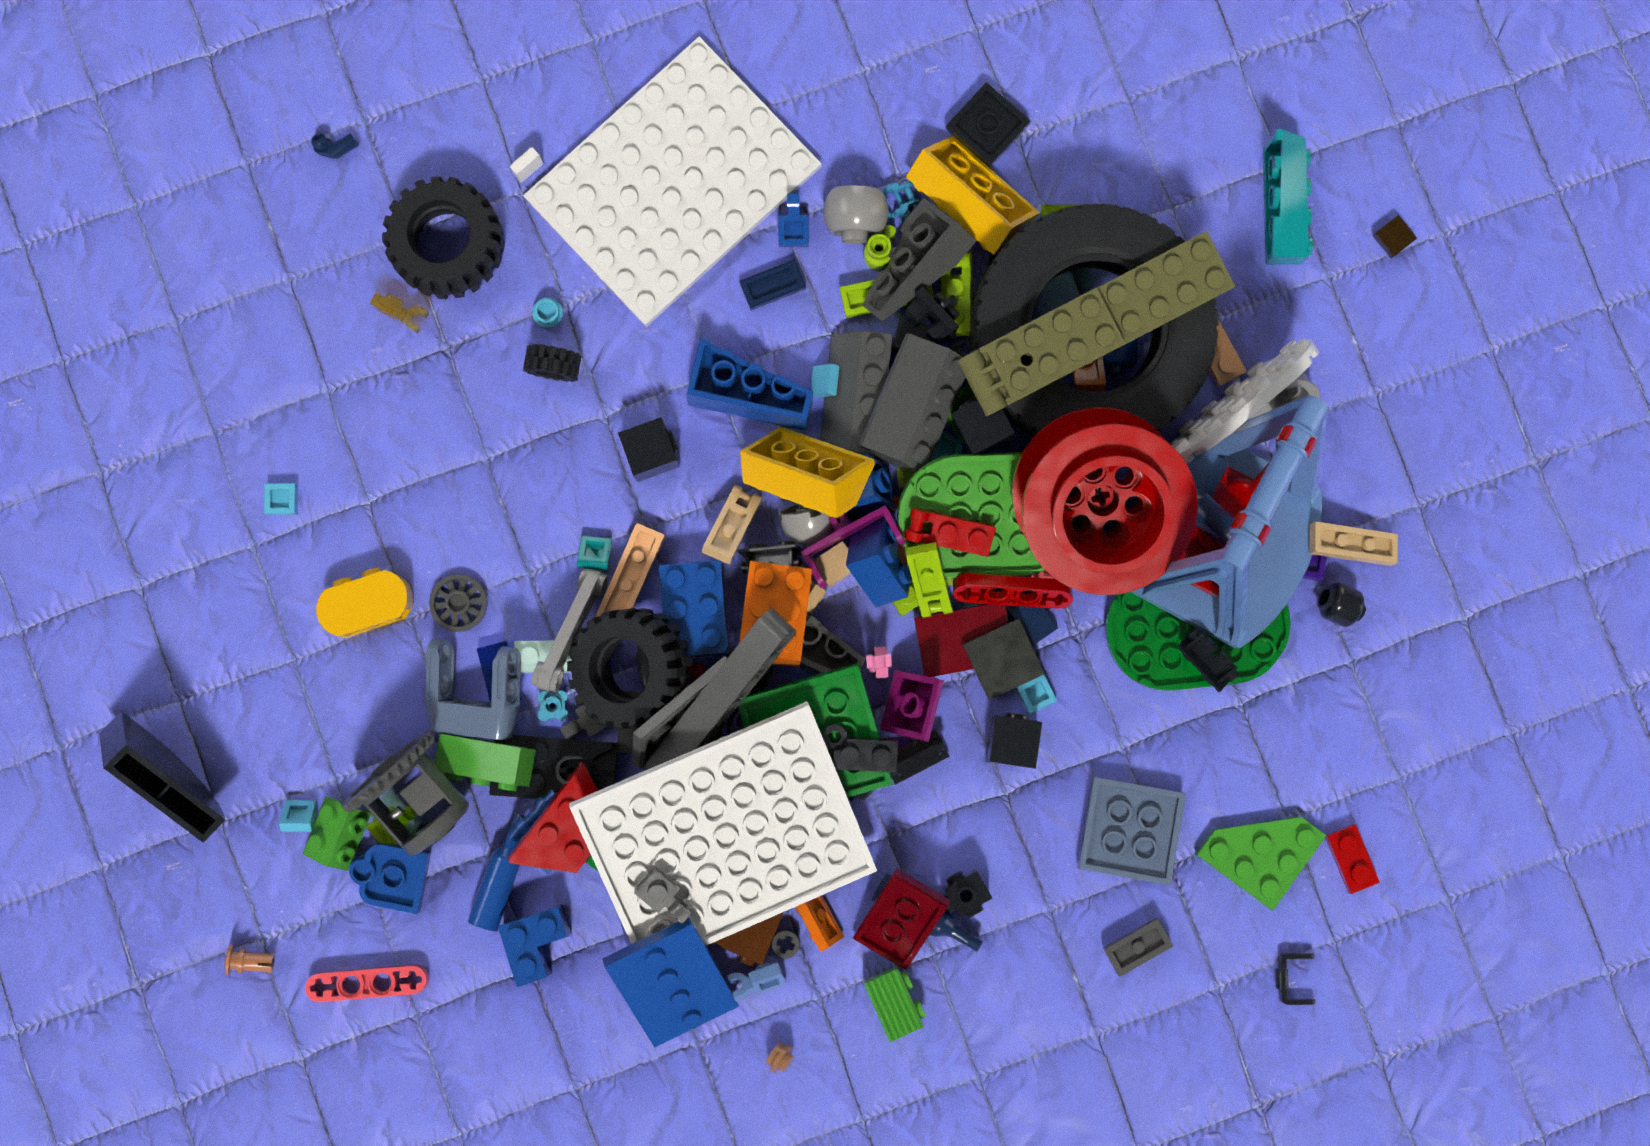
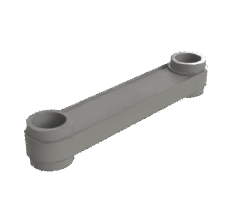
[531,568,608,692]

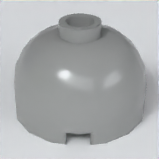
[778,504,841,547]

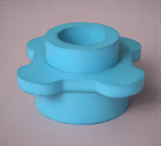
[537,690,568,721]

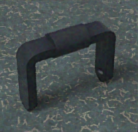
[1275,953,1315,1005]

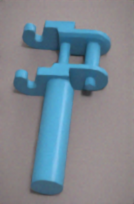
[880,181,921,223]

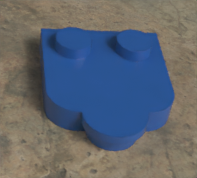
[349,842,431,914]

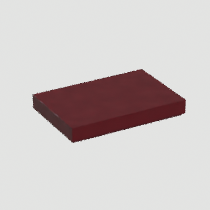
[913,604,1008,677]
[853,868,951,970]

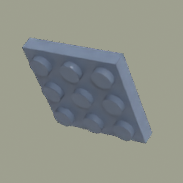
[1077,776,1186,886]

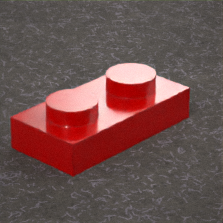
[1325,824,1380,894]

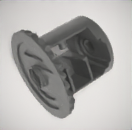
[341,730,469,856]

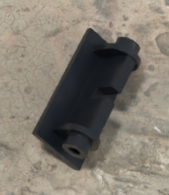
[738,541,803,575]
[1176,628,1240,692]
[890,729,950,785]

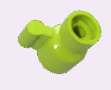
[863,225,896,271]

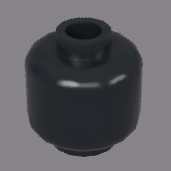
[1317,582,1366,627]

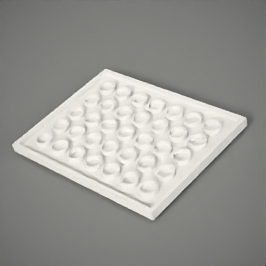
[523,36,822,327]
[569,702,877,945]

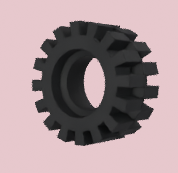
[523,344,582,382]

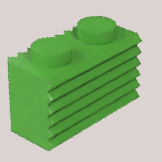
[863,966,926,1042]

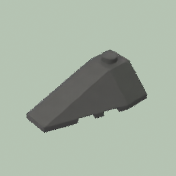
[862,198,977,321]

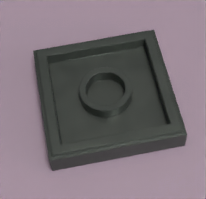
[962,618,1044,700]

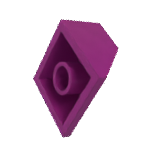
[880,670,944,742]

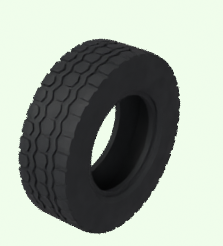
[970,204,1218,437]

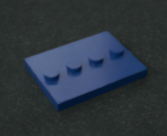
[602,917,739,1048]

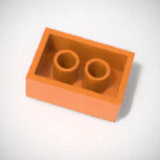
[739,561,812,668]

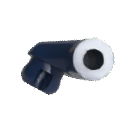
[311,133,359,159]

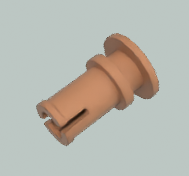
[224,944,275,976]

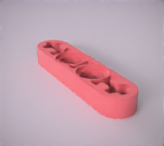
[305,964,430,1002]

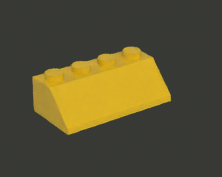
[906,136,1040,255]
[740,426,875,518]

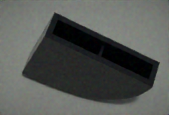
[99,711,225,843]

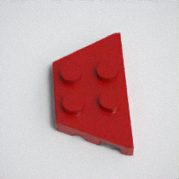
[508,762,599,873]

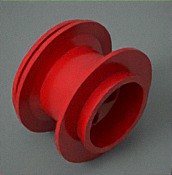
[1012,407,1198,595]

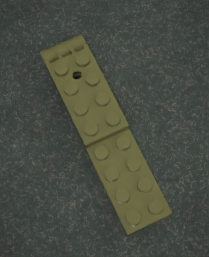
[957,231,1236,417]

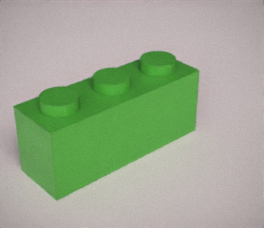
[434,734,536,791]

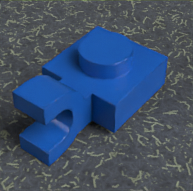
[778,193,809,247]

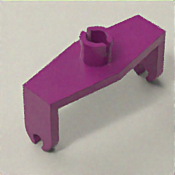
[801,505,906,588]

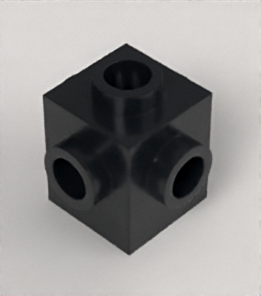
[943,869,992,918]

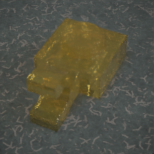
[370,293,429,334]

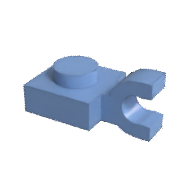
[727,962,787,1002]

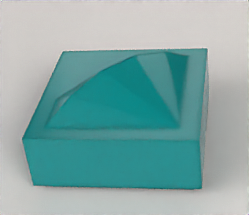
[577,536,612,570]

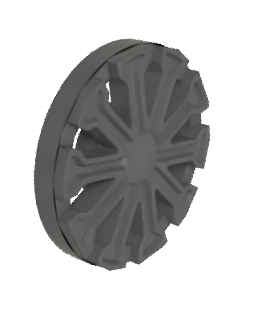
[429,574,488,632]

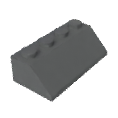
[820,331,893,460]
[859,334,965,473]

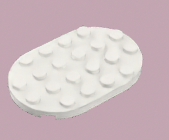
[1169,338,1319,463]

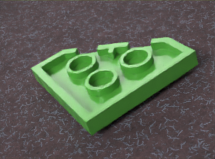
[1195,817,1326,911]

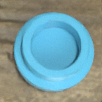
[532,298,563,328]

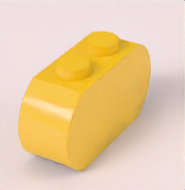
[316,568,414,638]

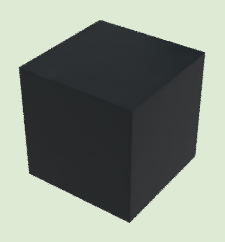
[951,397,1015,455]
[618,417,680,482]
[986,712,1042,769]

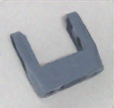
[425,639,521,740]

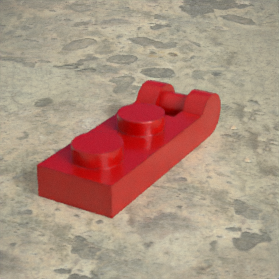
[904,507,996,557]

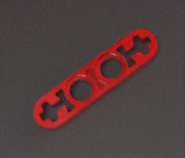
[953,573,1073,609]

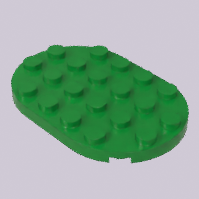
[1105,592,1291,691]

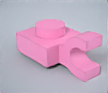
[866,646,892,679]

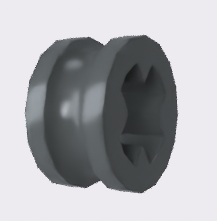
[772,929,800,959]

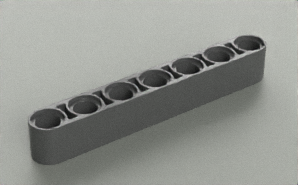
[643,608,796,771]

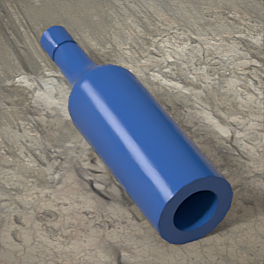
[468,813,525,932]

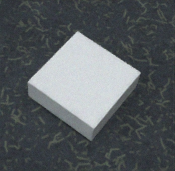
[510,147,543,183]

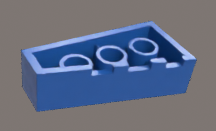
[686,337,813,431]

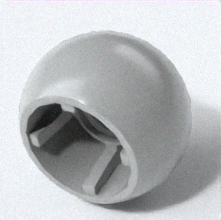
[823,185,889,244]

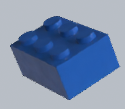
[659,560,729,658]

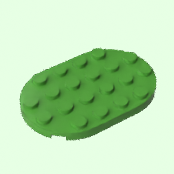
[897,452,1083,578]

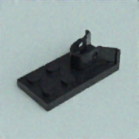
[489,735,618,799]

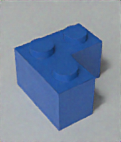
[846,517,912,607]
[498,904,572,987]

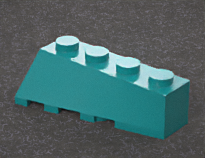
[1263,129,1313,264]

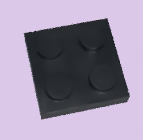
[946,82,1031,168]

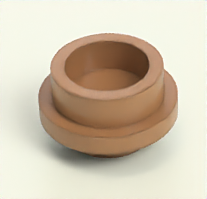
[766,1042,794,1073]

